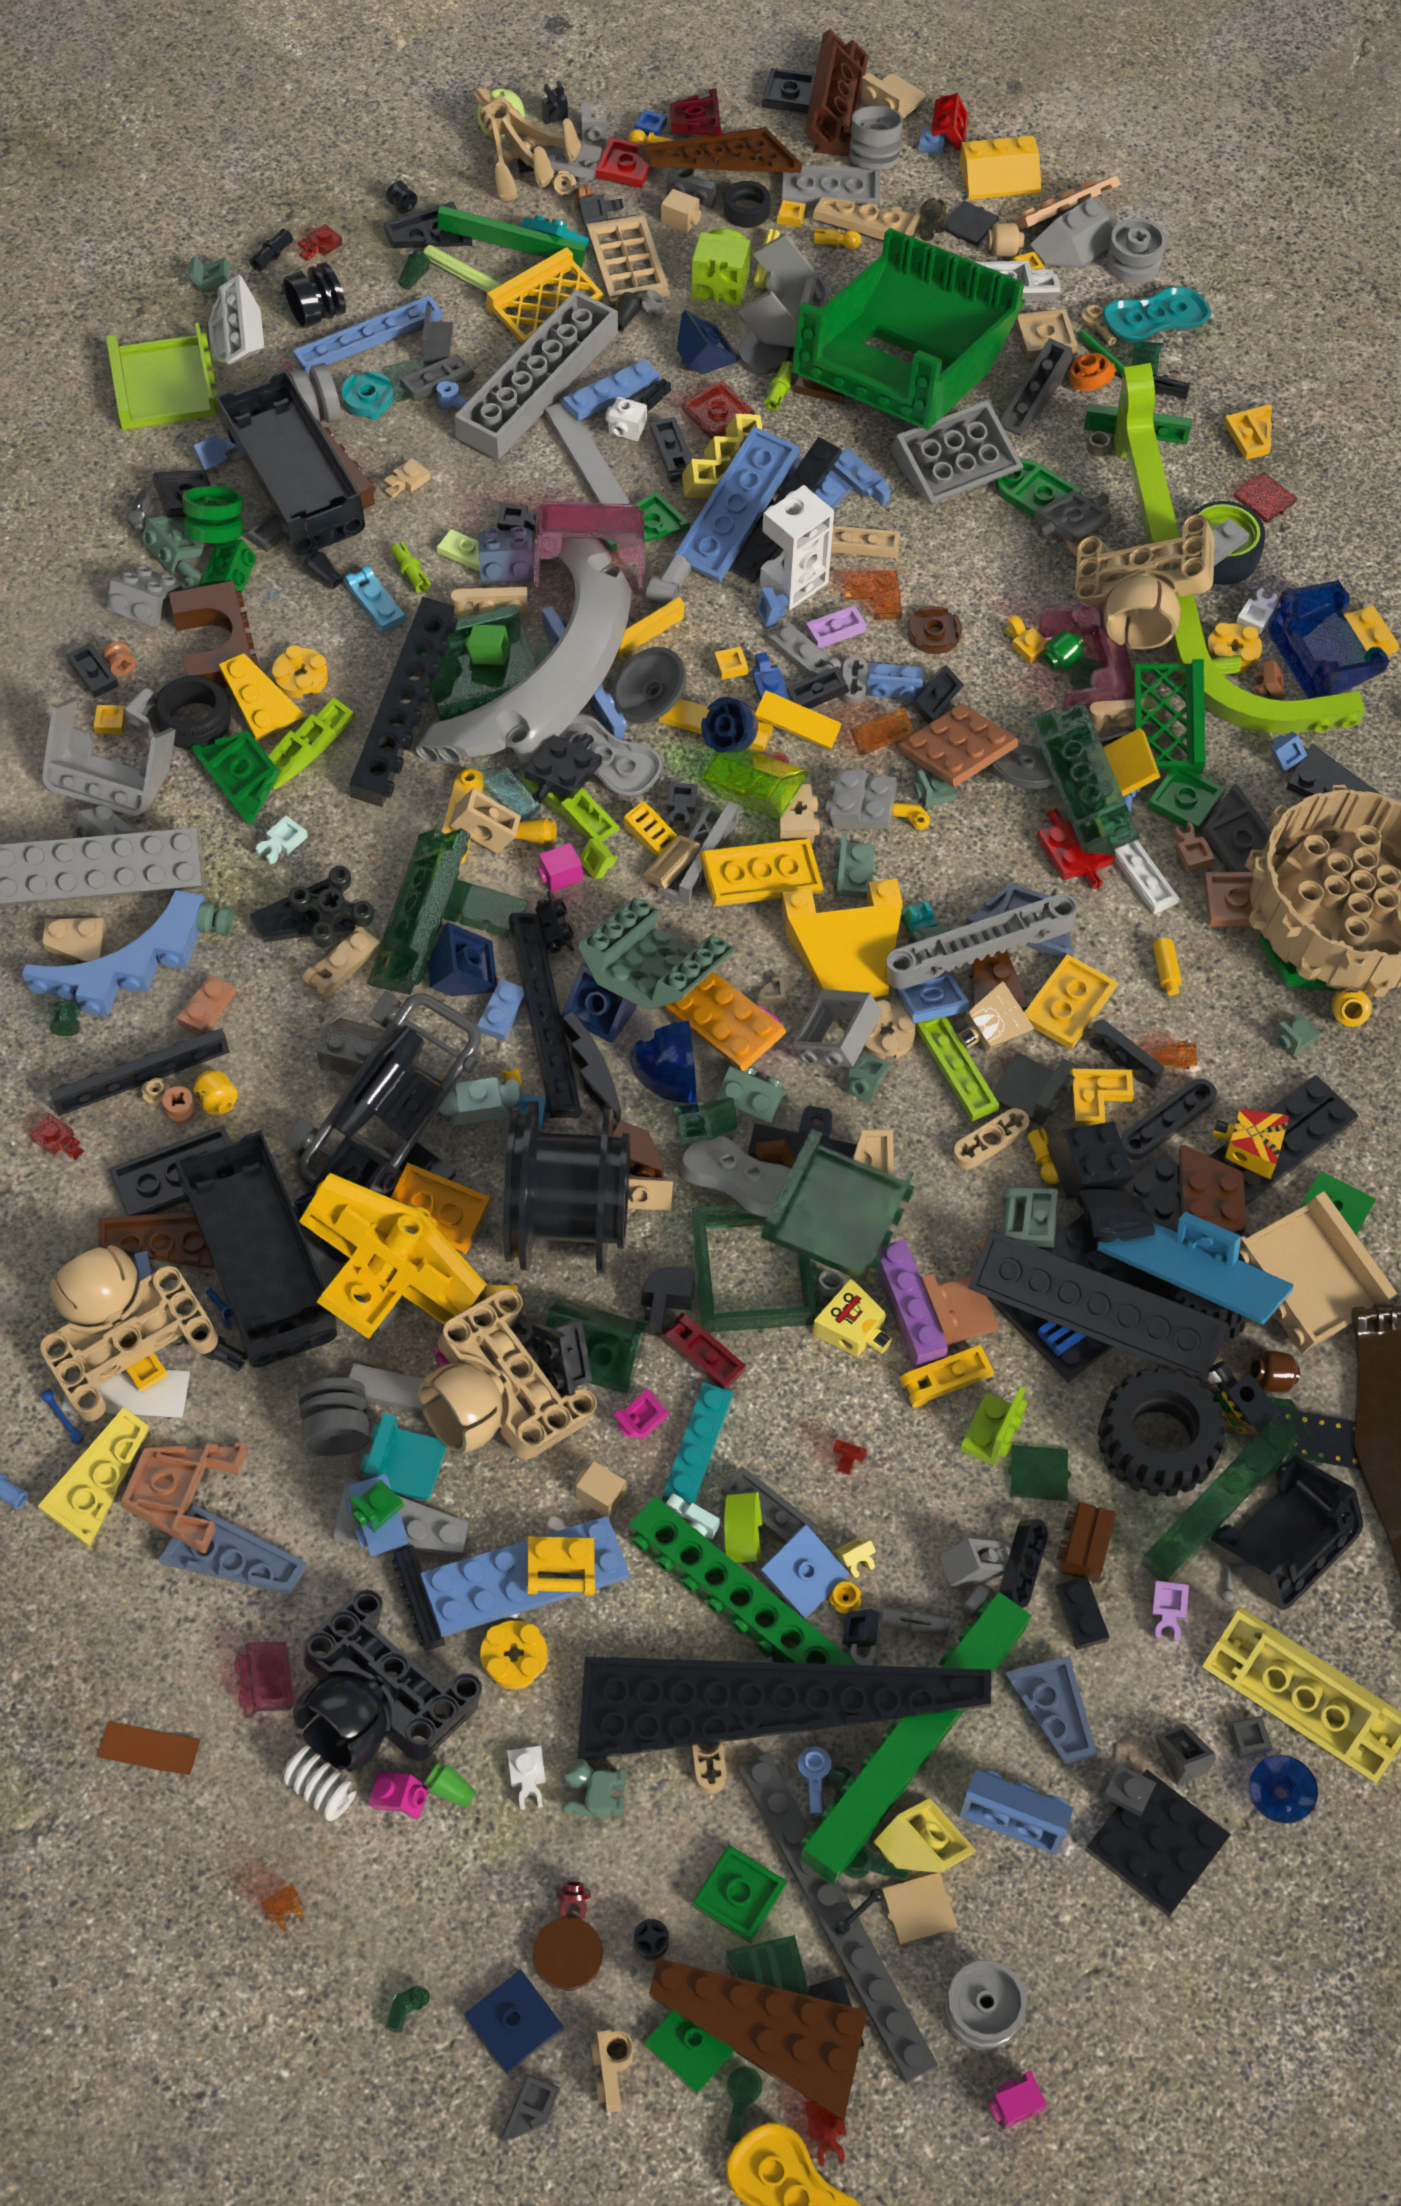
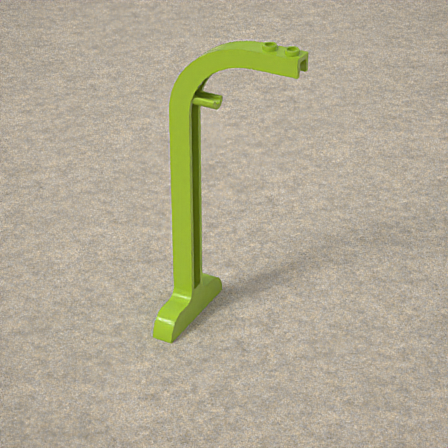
[1113,363,1365,734]

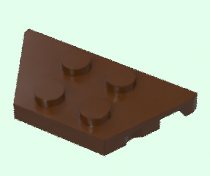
[1179,1145,1246,1235]

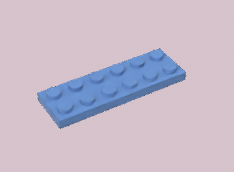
[674,426,801,583]
[420,1516,630,1637]

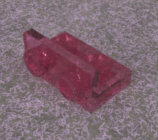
[234,1642,295,1718]

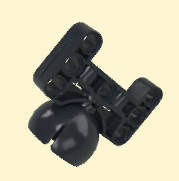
[293,1589,482,1772]

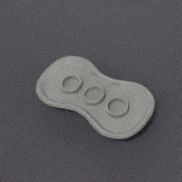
[558,714,664,797]
[677,1135,806,1217]

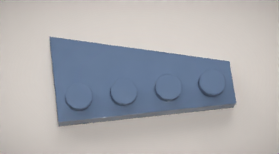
[158,1505,308,1595]

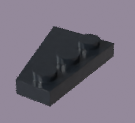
[384,201,472,248]
[250,878,355,942]

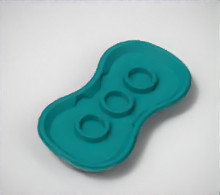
[1103,286,1211,343]

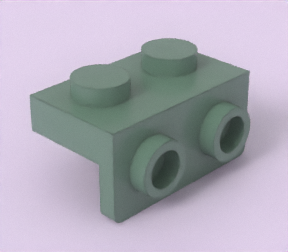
[716,1066,789,1123]

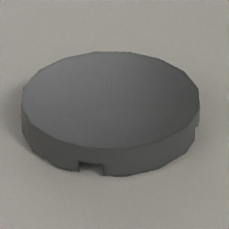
[738,333,789,375]

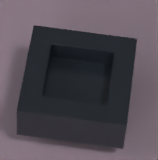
[842,1609,880,1649]

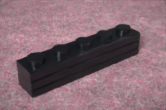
[392,1545,445,1652]

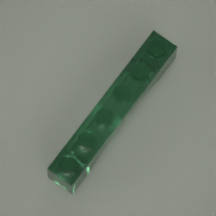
[1142,1417,1300,1583]

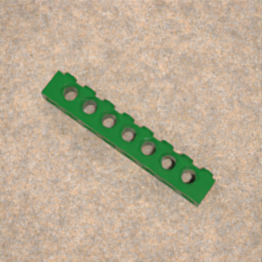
[629,1496,857,1665]

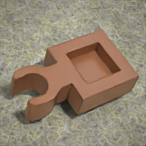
[1174,822,1215,872]

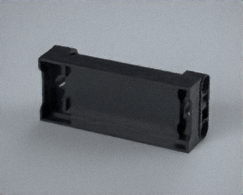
[215,370,365,556]
[175,1130,338,1368]

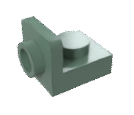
[913,770,957,808]
[1272,1013,1321,1057]
[844,1052,891,1103]

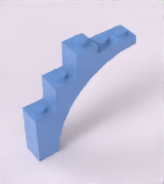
[22,890,205,1016]

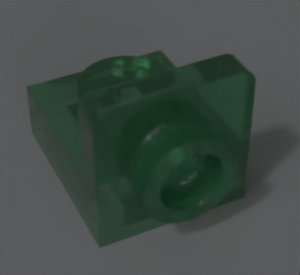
[1132,341,1164,375]

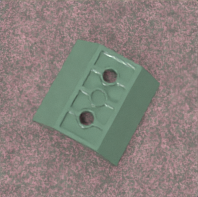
[578,897,736,1010]

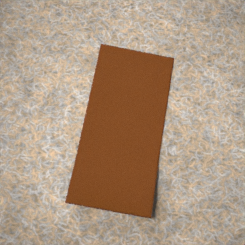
[97,1721,201,1775]

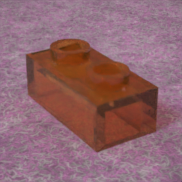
[850,707,915,755]

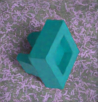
[901,901,938,934]

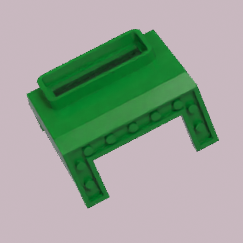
[792,228,1026,431]

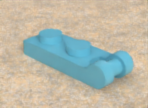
[343,565,406,633]

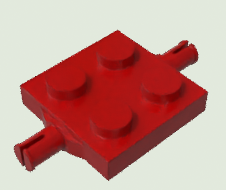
[1036,808,1114,889]

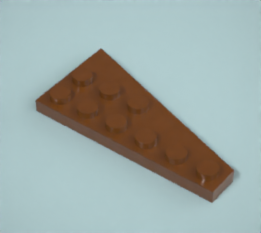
[649,1958,867,2123]

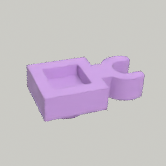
[1152,1581,1189,1642]

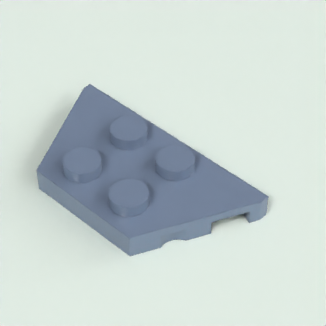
[965,883,1074,959]

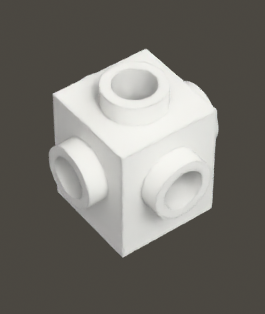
[605,397,647,442]

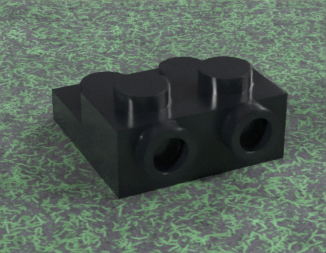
[311,1136,399,1195]

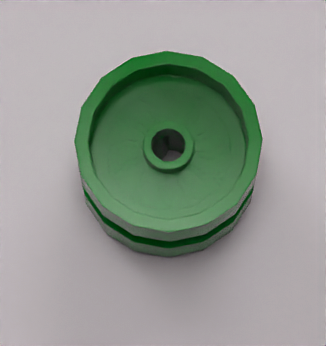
[182,486,243,543]

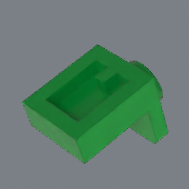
[349,1479,404,1532]

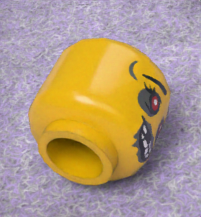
[1330,987,1372,1027]
[193,1070,238,1115]

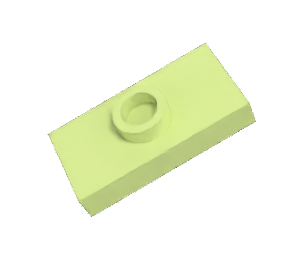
[437,529,480,572]

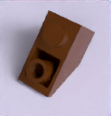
[613,1120,664,1178]

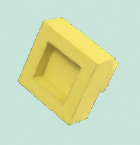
[832,1536,876,1578]

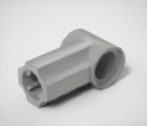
[646,554,691,605]

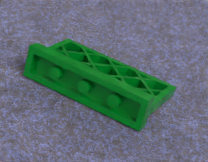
[1134,659,1206,774]

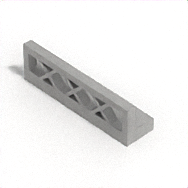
[658,801,739,906]

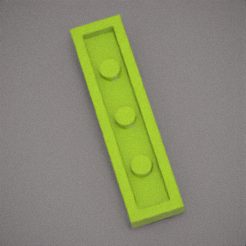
[916,1017,999,1122]

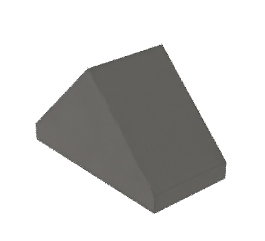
[1155,1724,1216,1785]

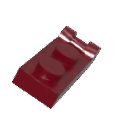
[660,1313,746,1390]

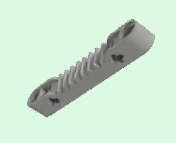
[885,894,1078,989]

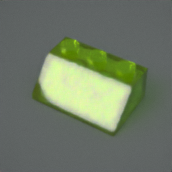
[702,749,809,820]

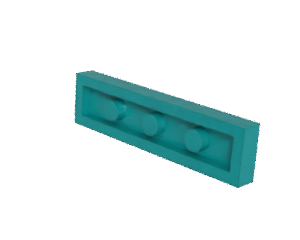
[662,1383,733,1505]

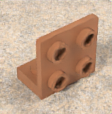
[921,1273,999,1345]

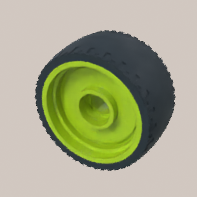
[1191,500,1265,585]

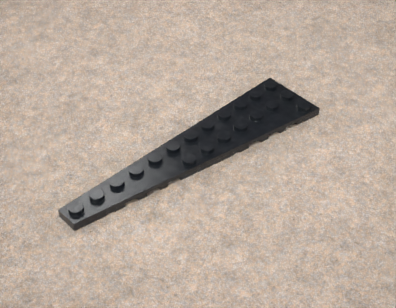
[578,1657,991,1760]

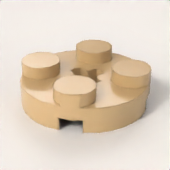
[862,1000,916,1059]

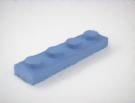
[562,359,660,421]

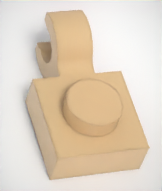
[384,458,430,498]

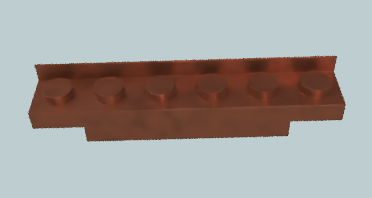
[805,29,869,156]

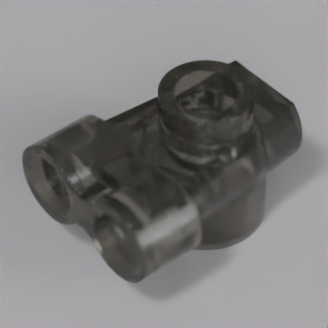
[919,198,949,241]

